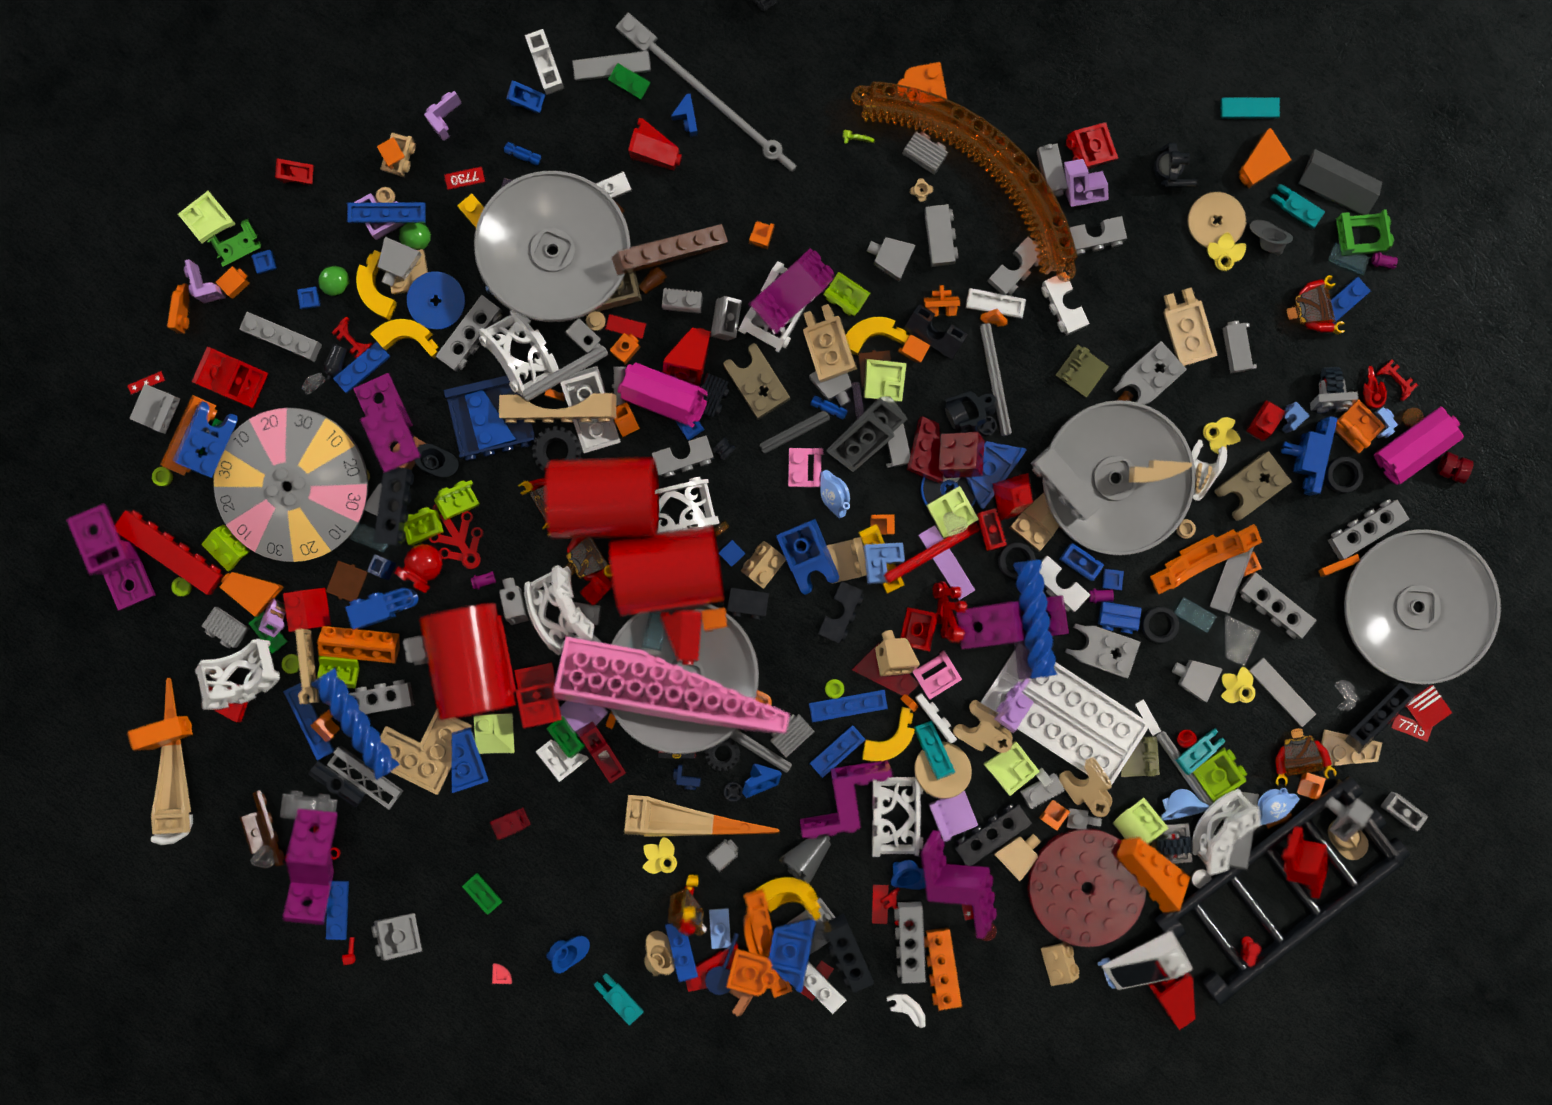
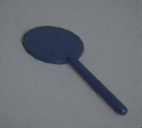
[705,933,738,995]

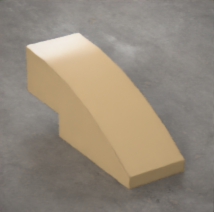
[1129,460,1192,482]

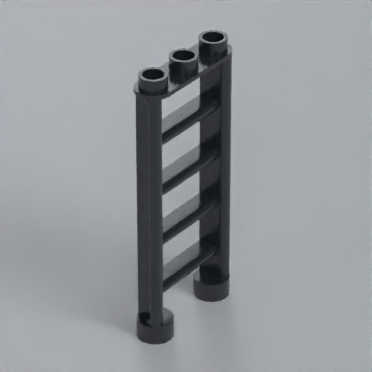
[1154,775,1410,1006]

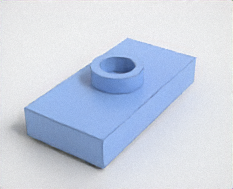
[709,908,731,949]

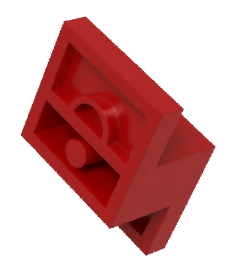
[192,347,268,408]
[514,663,562,728]
[1283,827,1328,899]

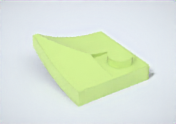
[178,191,235,243]
[863,359,906,401]
[926,486,979,538]
[474,712,514,754]
[983,741,1040,796]

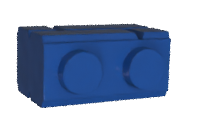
[1059,543,1104,581]
[1098,602,1142,634]

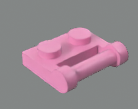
[788,448,823,487]
[912,650,962,700]

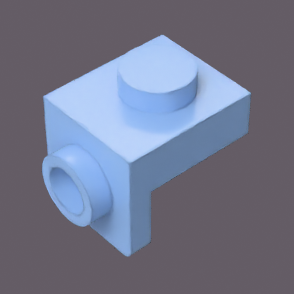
[1373,407,1398,438]

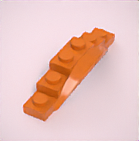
[1150,524,1262,594]
[744,889,792,998]

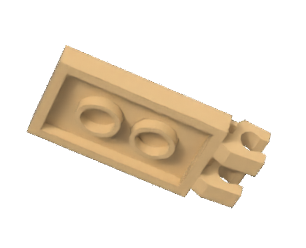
[1163,288,1218,366]
[803,304,857,383]
[296,629,319,704]

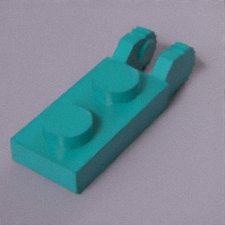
[1270,184,1325,229]
[1175,728,1225,775]
[594,973,644,1025]

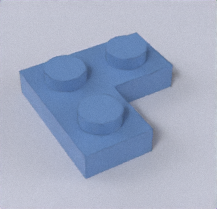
[863,543,905,584]

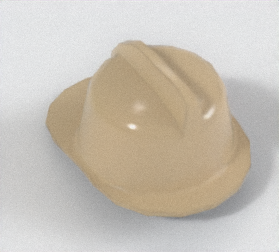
[1328,819,1369,860]
[644,931,675,976]

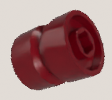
[1437,451,1473,484]

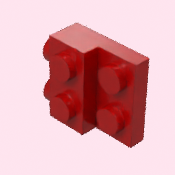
[1066,122,1118,169]

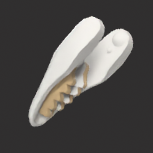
[1192,440,1227,500]

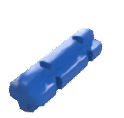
[504,142,541,165]
[811,396,847,419]

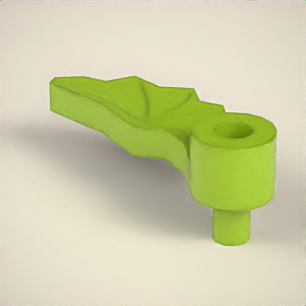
[843,130,874,143]

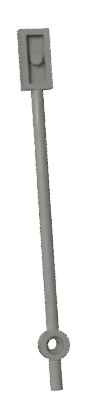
[616,13,797,172]

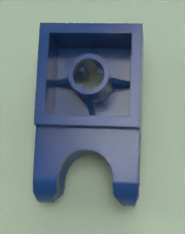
[173,401,238,478]
[776,519,839,595]
[346,588,419,629]

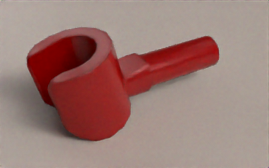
[342,937,355,965]

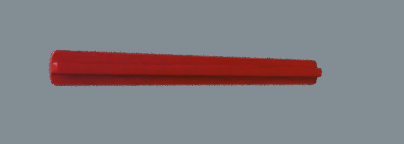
[884,522,980,583]

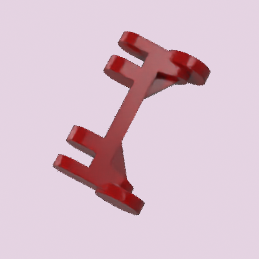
[332,317,373,359]
[1376,359,1418,401]
[880,888,914,927]
[1240,936,1261,966]

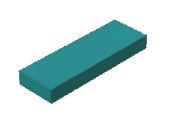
[1221,98,1280,118]
[914,721,955,780]

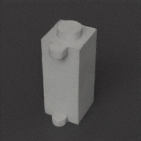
[1037,144,1068,197]
[1223,321,1257,373]
[886,424,910,468]

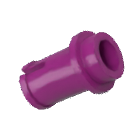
[1371,252,1398,270]
[471,571,496,590]
[1089,588,1114,604]

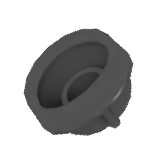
[1250,220,1293,256]

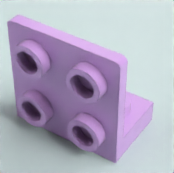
[424,91,461,141]
[184,260,226,303]
[995,678,1034,733]
[560,701,609,736]
[928,791,978,842]

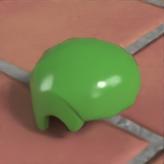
[399,223,431,250]
[318,266,350,296]

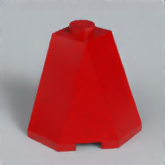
[628,118,682,170]
[663,328,711,387]
[992,473,1033,521]
[659,611,702,666]
[1147,972,1195,1030]

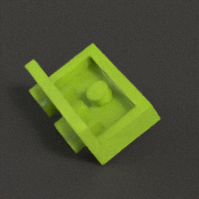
[823,272,871,316]
[434,480,480,520]
[404,507,444,545]
[201,524,250,572]
[316,656,359,688]

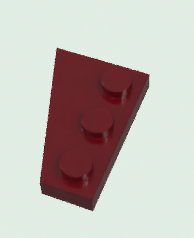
[907,416,943,484]
[852,643,919,696]

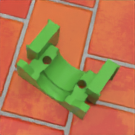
[207,219,261,266]

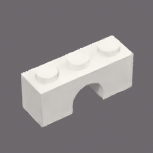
[525,29,564,95]
[1041,272,1090,336]
[1040,556,1090,612]

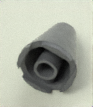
[779,834,831,884]

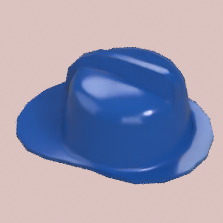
[891,860,926,890]
[546,936,590,973]

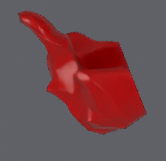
[1363,366,1387,409]

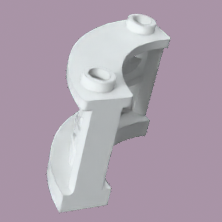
[738,261,813,352]
[479,310,559,396]
[655,477,719,532]
[524,565,594,655]
[195,639,280,709]
[872,776,923,857]
[1192,789,1261,875]

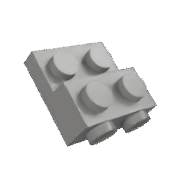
[372,913,422,960]

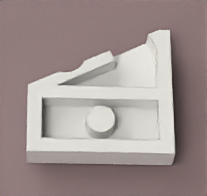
[536,740,589,782]

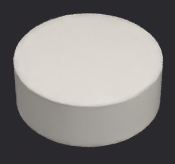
[1191,869,1211,888]

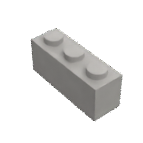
[924,204,958,267]

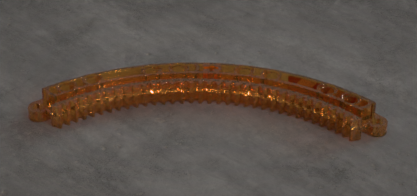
[851,82,1077,282]

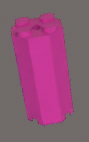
[618,363,708,428]
[1374,406,1464,485]

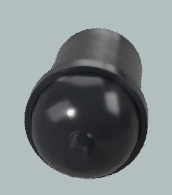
[323,344,348,380]

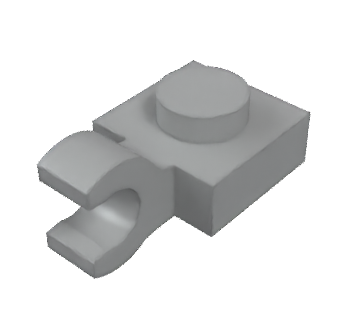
[1067,808,1102,829]

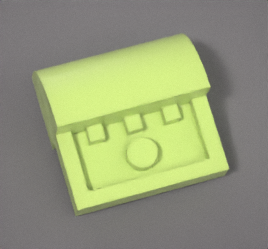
[1113,798,1168,845]

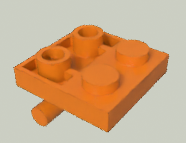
[1335,399,1386,454]

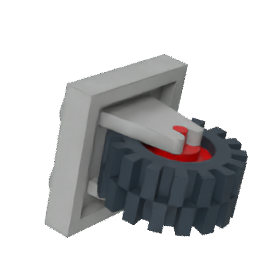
[1310,367,1358,413]
[1151,823,1192,864]

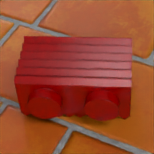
[976,509,1007,551]

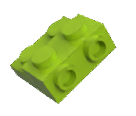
[1193,747,1247,802]

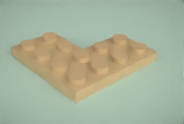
[380,710,473,795]

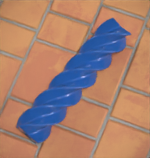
[1014,560,1057,679]
[311,668,400,780]

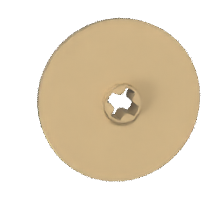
[1188,192,1246,248]
[915,742,972,799]

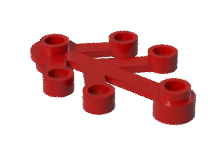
[429,504,484,569]
[933,581,967,642]

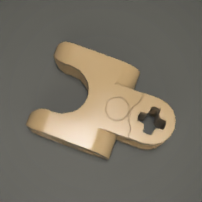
[953,700,1013,753]
[1059,757,1112,817]

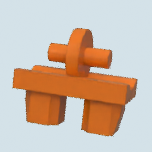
[924,285,960,316]

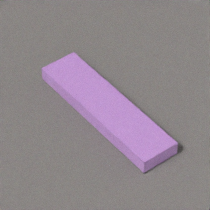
[918,525,975,600]

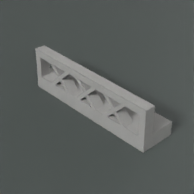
[327,746,403,810]

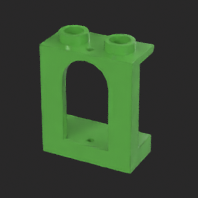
[1336,209,1394,256]

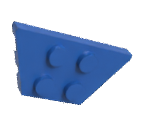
[965,441,1027,509]
[769,918,817,992]

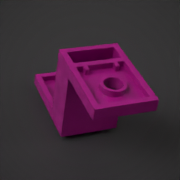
[750,248,835,333]
[353,373,421,473]
[67,504,156,610]
[956,595,1069,649]
[800,760,892,839]
[283,809,337,925]
[922,831,996,938]

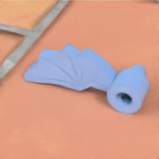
[1098,957,1116,989]

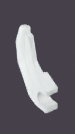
[151,814,193,845]
[886,994,925,1028]

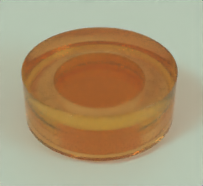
[1403,408,1423,427]
[714,520,729,537]

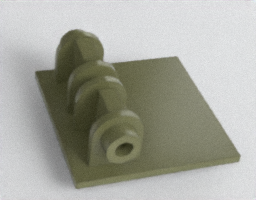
[1056,345,1109,398]
[1121,736,1160,777]

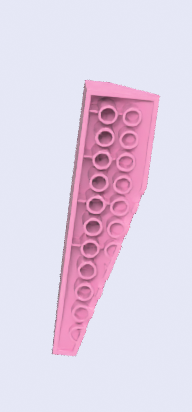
[554,637,789,734]

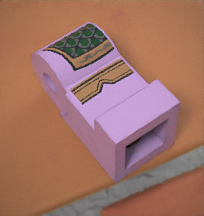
[259,598,286,637]

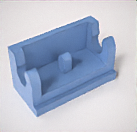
[1281,402,1309,433]

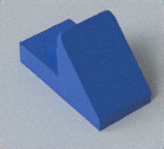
[506,80,545,113]
[671,94,698,136]
[742,764,782,798]

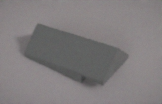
[1299,149,1382,215]
[827,396,907,472]

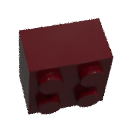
[939,432,985,478]

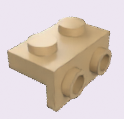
[381,133,416,177]
[741,541,786,589]
[1041,942,1079,986]

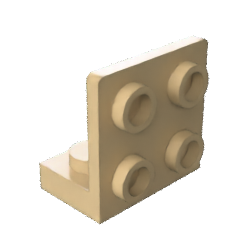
[827,537,867,584]

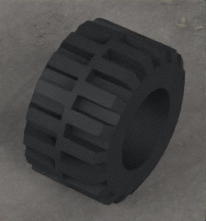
[532,426,582,473]

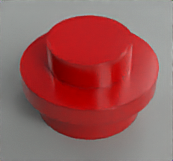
[1177,730,1197,748]

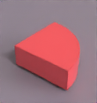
[492,963,512,984]

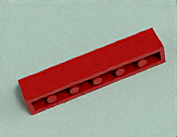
[115,510,224,595]

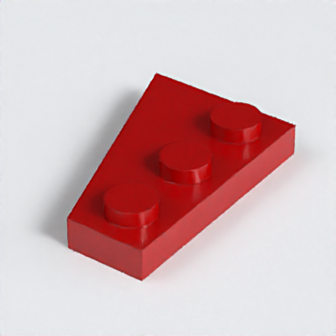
[686,942,739,992]

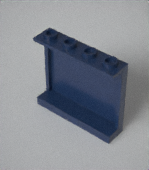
[444,375,535,461]

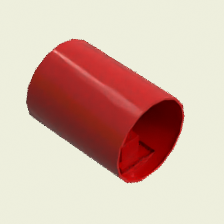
[546,458,659,538]
[610,525,724,616]
[419,603,516,720]

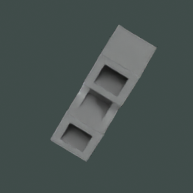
[1064,216,1127,255]
[988,237,1045,295]
[652,435,714,478]

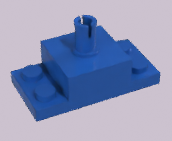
[1281,416,1338,496]

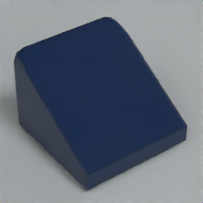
[367,554,396,580]

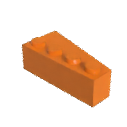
[1117,837,1190,913]

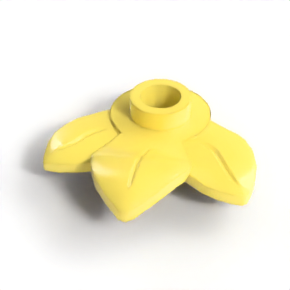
[1208,232,1246,271]
[1203,417,1241,454]
[1221,667,1255,703]
[643,837,677,874]

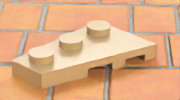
[1319,730,1382,767]

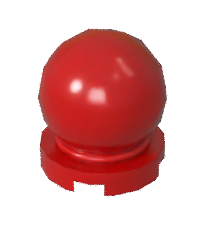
[394,544,443,593]

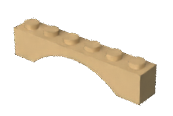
[499,393,616,423]

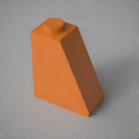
[1239,128,1291,188]
[220,572,284,617]
[128,716,193,750]

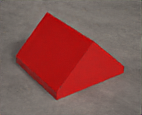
[901,607,938,651]

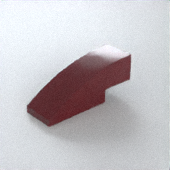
[577,721,626,783]

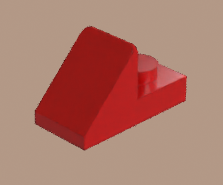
[275,159,313,185]
[580,571,613,606]

